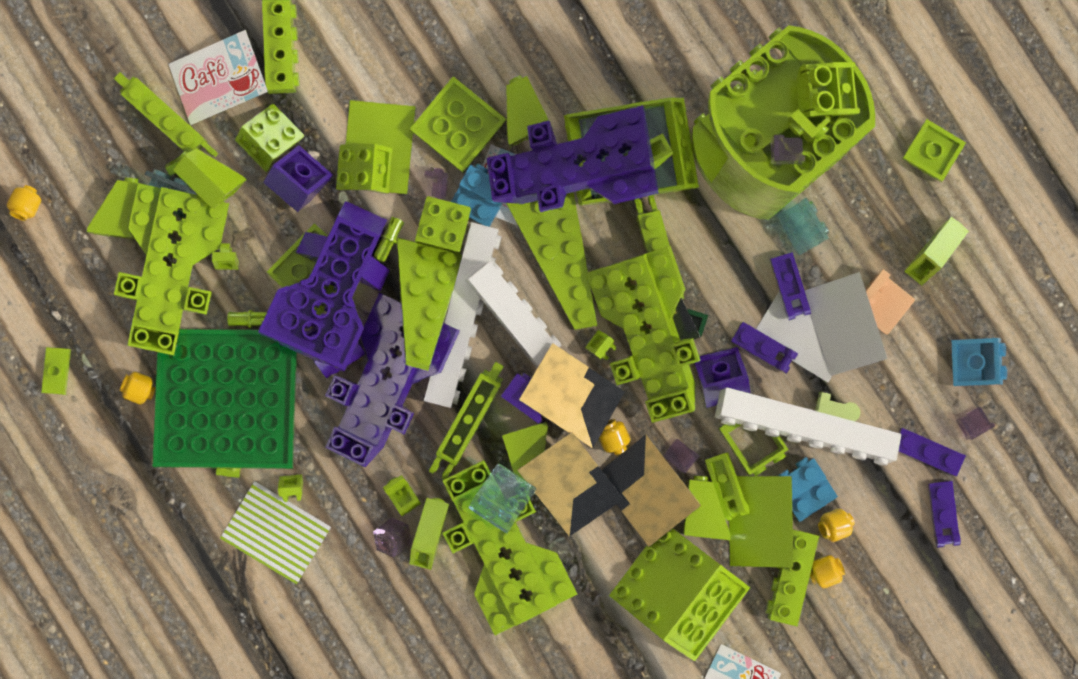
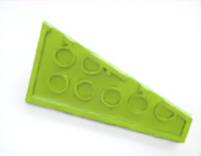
[506,192,597,330]
[397,237,463,371]

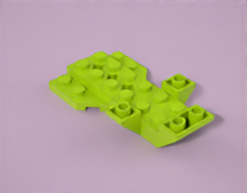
[114,183,229,355]
[586,246,700,423]
[443,460,577,636]

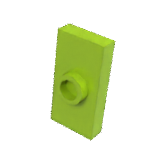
[41,347,71,395]

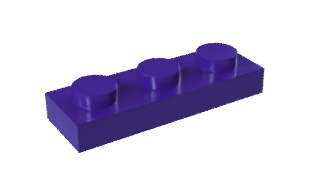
[898,428,966,477]

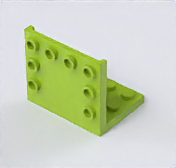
[609,528,750,661]

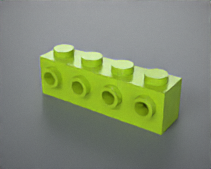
[262,0,300,94]
[765,529,819,627]

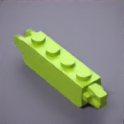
[114,72,219,157]
[634,195,684,300]
[429,362,504,480]

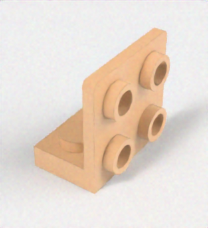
[865,269,915,335]

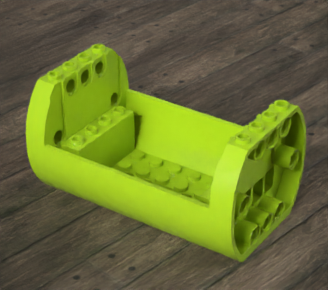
[691,25,875,220]

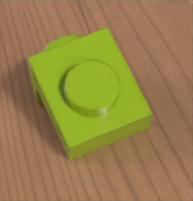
[788,109,830,142]
[383,475,421,517]

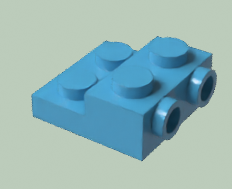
[451,164,503,227]
[951,338,1007,386]
[777,457,838,522]

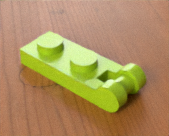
[705,452,750,521]

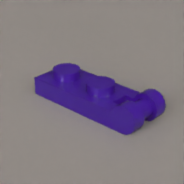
[770,252,811,321]
[731,322,798,374]
[928,481,961,548]

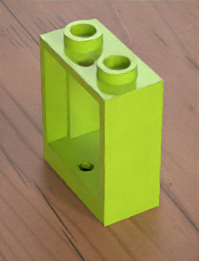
[718,423,789,476]

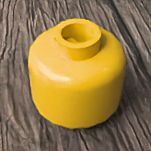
[7,185,41,221]
[119,371,156,405]
[598,419,631,455]
[818,508,854,542]
[810,555,845,589]

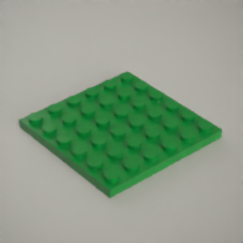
[152,329,297,469]

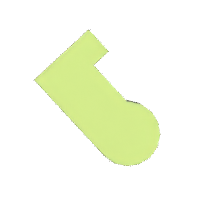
[815,392,861,421]

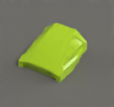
[796,62,860,118]

